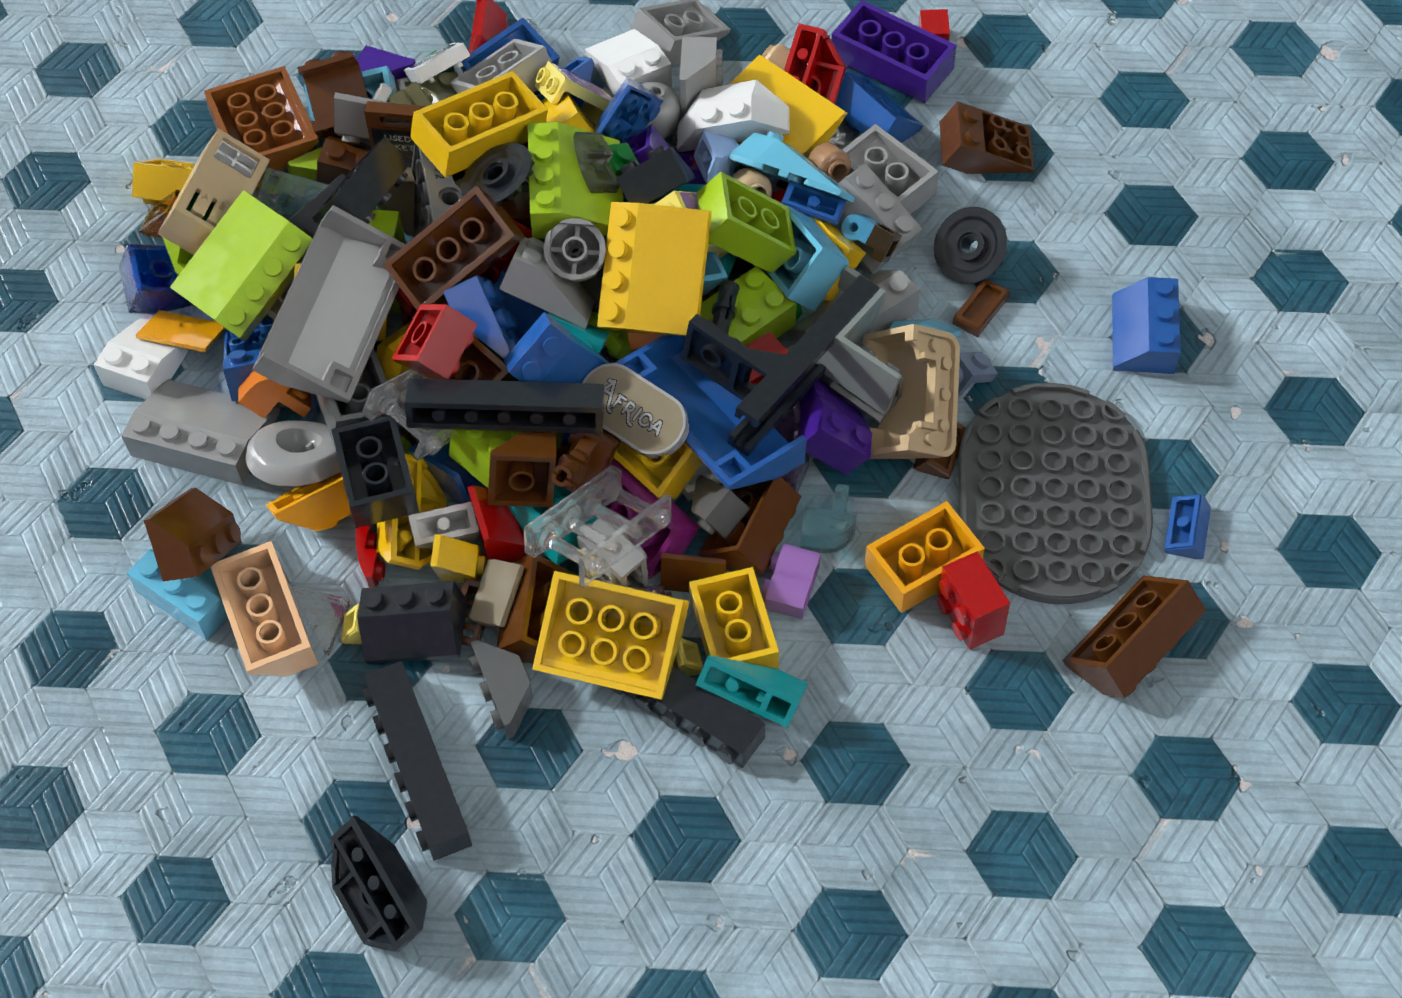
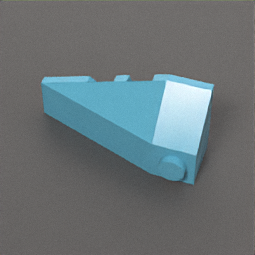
[728,131,855,203]

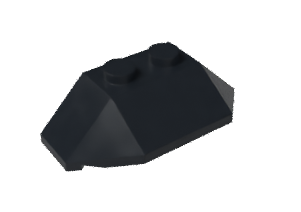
[330,816,427,952]

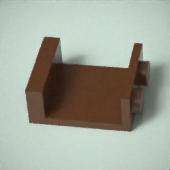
[297,51,369,140]

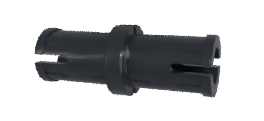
[711,280,740,335]

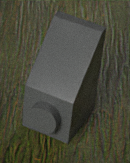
[691,474,750,538]

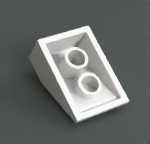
[585,29,673,95]
[94,313,190,400]

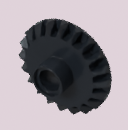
[461,143,535,207]
[934,207,1009,284]

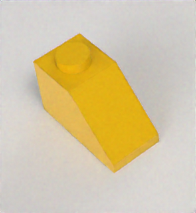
[431,534,487,583]

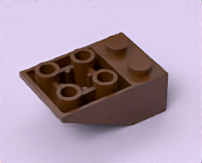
[939,101,1034,174]

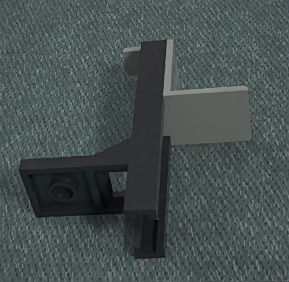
[681,266,901,457]

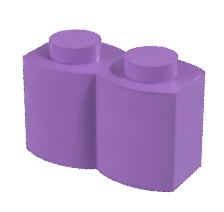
[761,544,821,619]

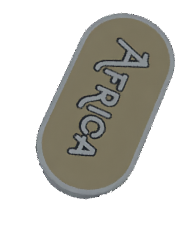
[582,363,689,458]

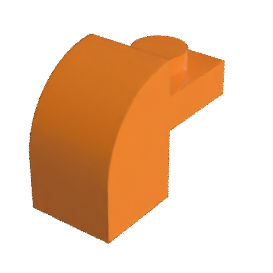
[238,371,311,418]

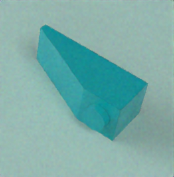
[696,655,808,728]

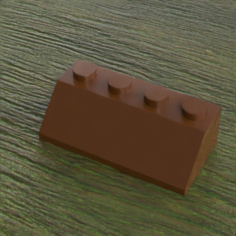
[383,185,525,310]
[1062,575,1206,698]

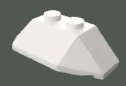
[677,80,790,152]

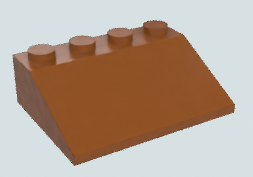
[204,66,319,184]

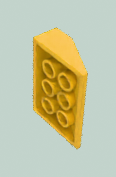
[730,55,847,159]
[597,202,712,336]
[532,571,690,700]

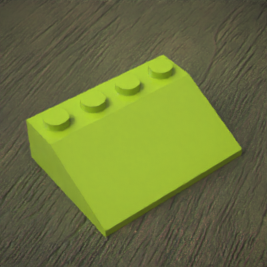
[528,122,623,239]
[170,190,313,342]

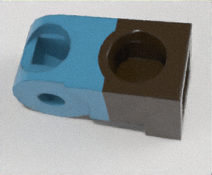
[841,213,902,263]

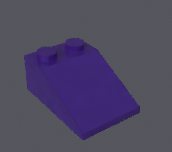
[798,380,872,475]

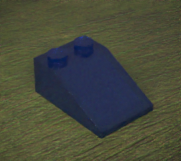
[119,244,193,314]

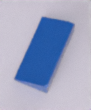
[781,181,847,226]
[1164,494,1211,559]

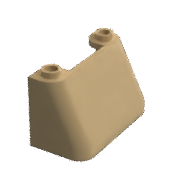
[863,324,960,459]

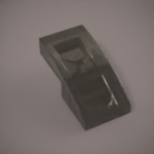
[573,132,620,193]

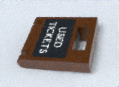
[364,101,426,164]

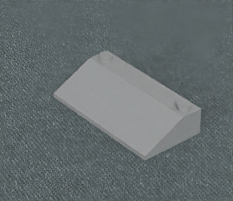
[252,205,406,403]

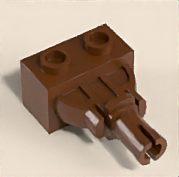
[552,429,621,501]

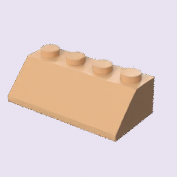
[210,541,319,677]

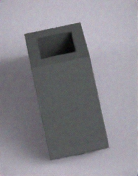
[468,640,534,740]

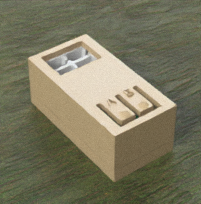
[158,128,270,255]

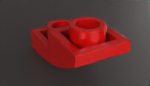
[355,525,386,588]

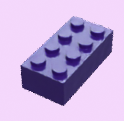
[831,0,957,103]

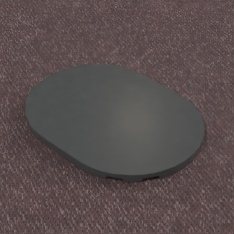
[958,383,1153,604]

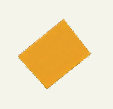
[136,310,226,353]

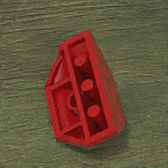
[469,0,509,54]
[784,23,847,104]

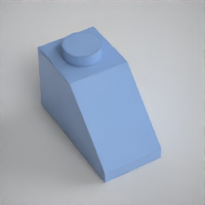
[694,130,740,183]

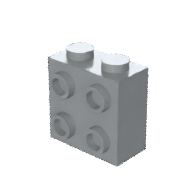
[577,517,649,591]

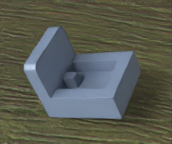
[958,352,998,395]

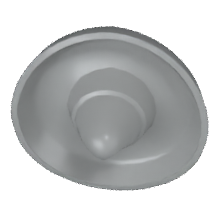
[245,421,341,487]

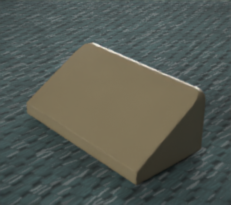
[469,559,525,628]

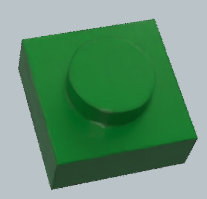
[599,143,639,177]

